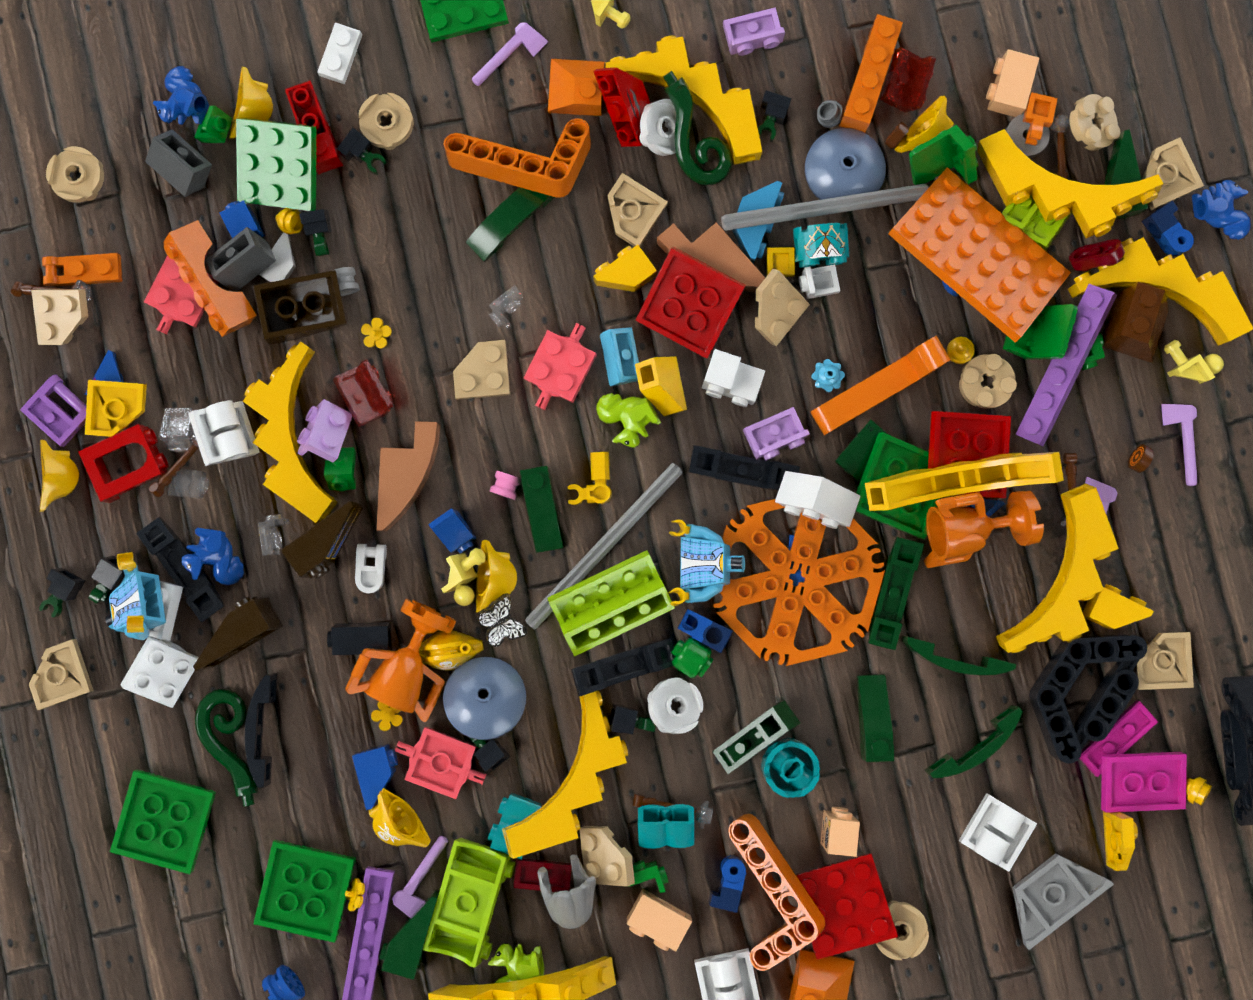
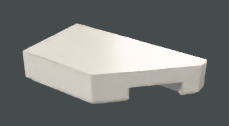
[259,233,296,282]

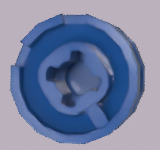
[262,965,305,1000]

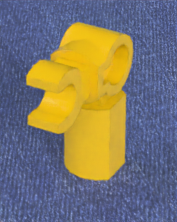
[568,452,612,505]

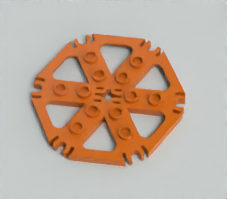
[713,499,885,666]

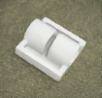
[188,400,259,466]
[120,636,198,708]
[959,793,1037,872]
[694,948,760,1000]

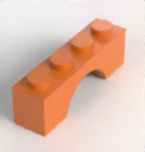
[839,14,903,133]
[163,220,257,337]

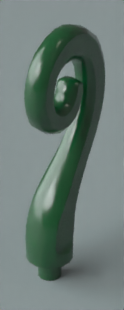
[663,71,732,185]
[195,689,258,807]

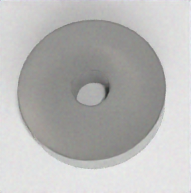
[1005,114,1050,159]

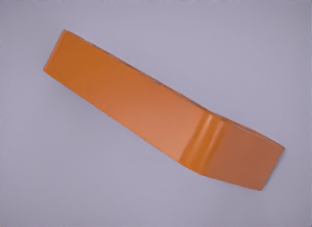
[443,118,591,198]
[810,335,951,435]
[728,814,825,971]

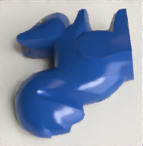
[153,66,209,125]
[1192,180,1251,240]
[181,528,244,585]

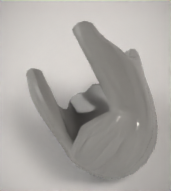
[538,854,596,929]

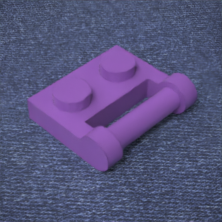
[20,375,86,447]

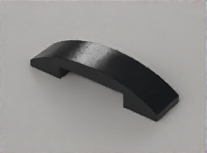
[688,445,800,491]
[136,517,225,622]
[571,638,675,696]
[245,674,277,788]

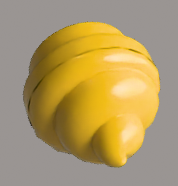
[275,208,304,235]
[947,336,975,364]
[1186,777,1212,805]

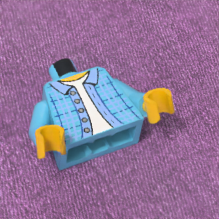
[668,520,745,606]
[105,552,166,640]

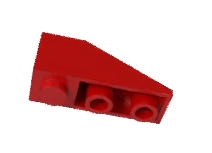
[285,80,344,175]

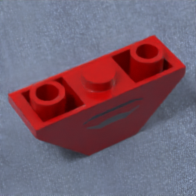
[593,67,650,147]

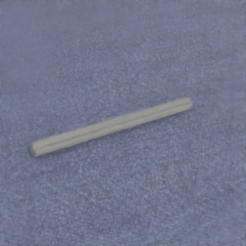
[721,184,929,231]
[525,463,683,629]

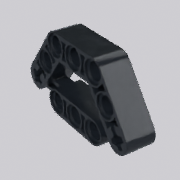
[1029,634,1147,764]
[1220,675,1253,826]

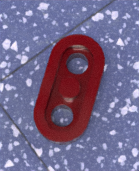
[1069,239,1125,271]

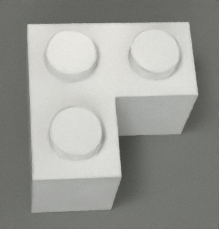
[702,349,765,407]
[775,471,860,529]

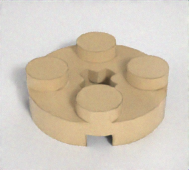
[359,93,414,150]
[1070,94,1121,151]
[46,146,104,203]
[959,354,1017,409]
[876,901,929,960]

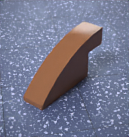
[657,222,765,292]
[377,421,441,531]

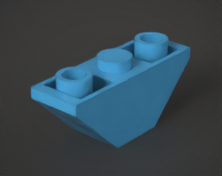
[732,181,784,264]

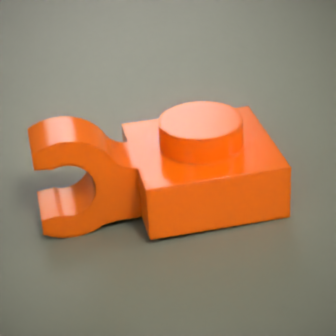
[1023,92,1058,146]

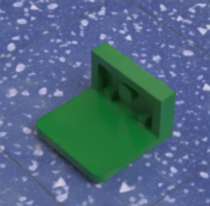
[909,124,979,185]
[1003,304,1078,360]

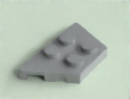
[1012,853,1114,950]

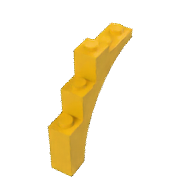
[605,35,762,165]
[977,129,1164,239]
[1068,237,1253,346]
[243,341,338,523]
[865,452,1064,511]
[996,484,1119,653]
[502,690,628,859]
[428,956,616,1000]

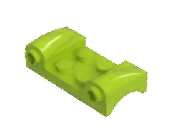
[423,838,516,968]

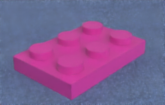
[1101,752,1187,813]

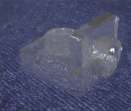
[489,285,523,330]
[159,408,195,452]
[167,469,209,499]
[258,514,291,556]

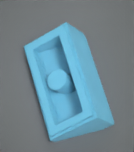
[600,327,639,386]

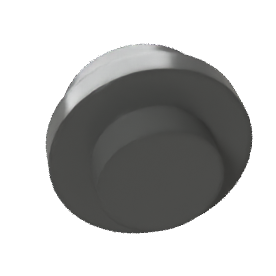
[817,100,844,128]

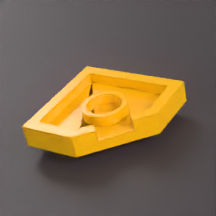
[85,380,147,437]
[1103,811,1138,871]

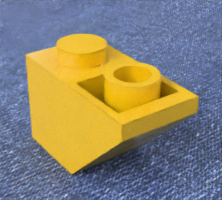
[593,244,657,292]
[635,356,687,416]
[1082,584,1154,629]

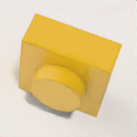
[766,247,795,277]

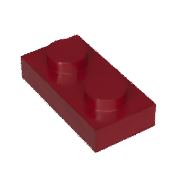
[514,858,572,892]

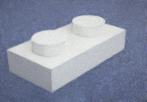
[317,23,362,84]
[149,581,183,641]

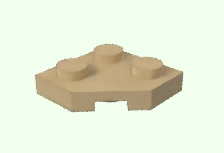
[1142,137,1204,211]
[608,173,668,247]
[755,269,810,346]
[31,289,88,345]
[453,340,510,400]
[1133,632,1194,690]
[29,639,94,710]
[580,826,635,886]

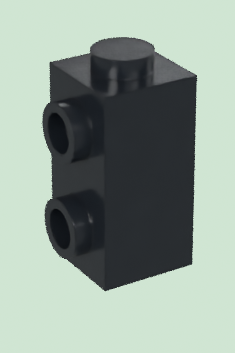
[327,622,392,655]

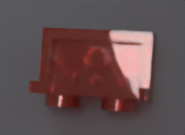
[880,47,936,113]
[333,359,393,427]

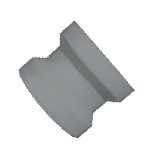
[334,267,360,296]

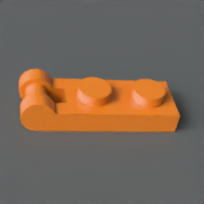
[42,253,122,287]

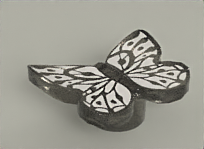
[476,593,527,647]

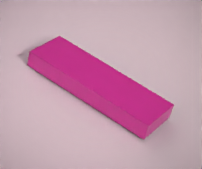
[1079,700,1158,777]

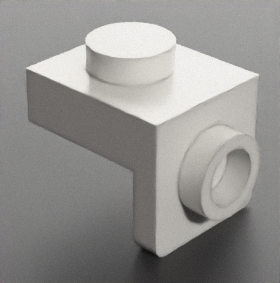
[799,265,840,299]

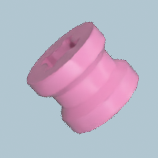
[489,471,522,500]

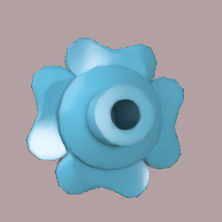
[811,359,845,392]

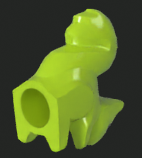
[596,393,661,448]
[488,943,545,983]

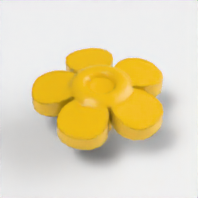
[361,318,392,349]
[371,702,403,731]
[345,878,365,911]

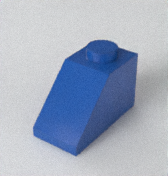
[428,508,476,554]
[352,744,398,810]

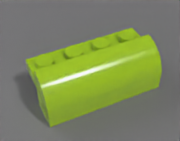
[547,550,675,656]

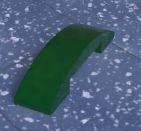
[466,187,555,262]
[868,537,924,650]
[902,636,1017,675]
[924,705,1022,778]

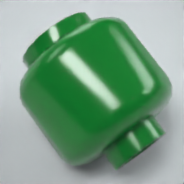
[671,637,713,678]

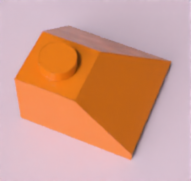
[548,59,605,116]
[789,949,855,1000]

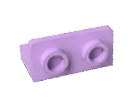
[723,7,785,56]
[297,399,353,462]
[743,407,810,461]

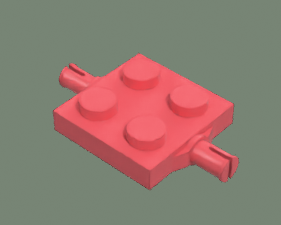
[144,252,219,335]
[524,323,597,410]
[395,727,487,799]

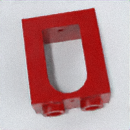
[78,424,169,503]

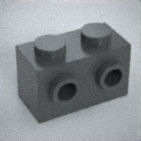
[145,130,212,197]
[206,227,276,292]

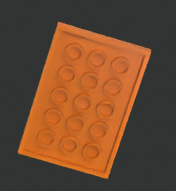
[888,167,1071,342]

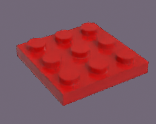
[635,247,746,359]
[928,411,1011,498]
[795,853,898,960]

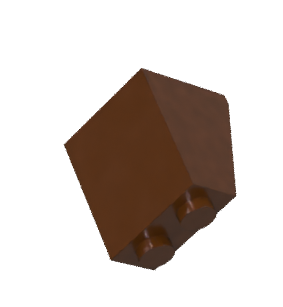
[1102,282,1169,363]

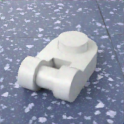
[355,544,387,593]

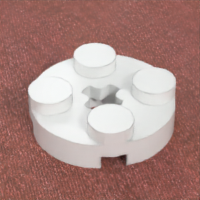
[640,99,676,156]
[647,678,703,734]

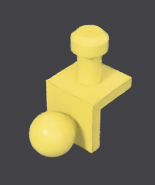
[591,0,631,29]
[1164,340,1224,384]
[441,548,485,606]

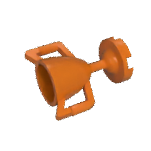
[924,491,1044,568]
[345,598,456,722]

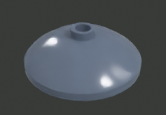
[805,128,886,200]
[443,657,526,740]

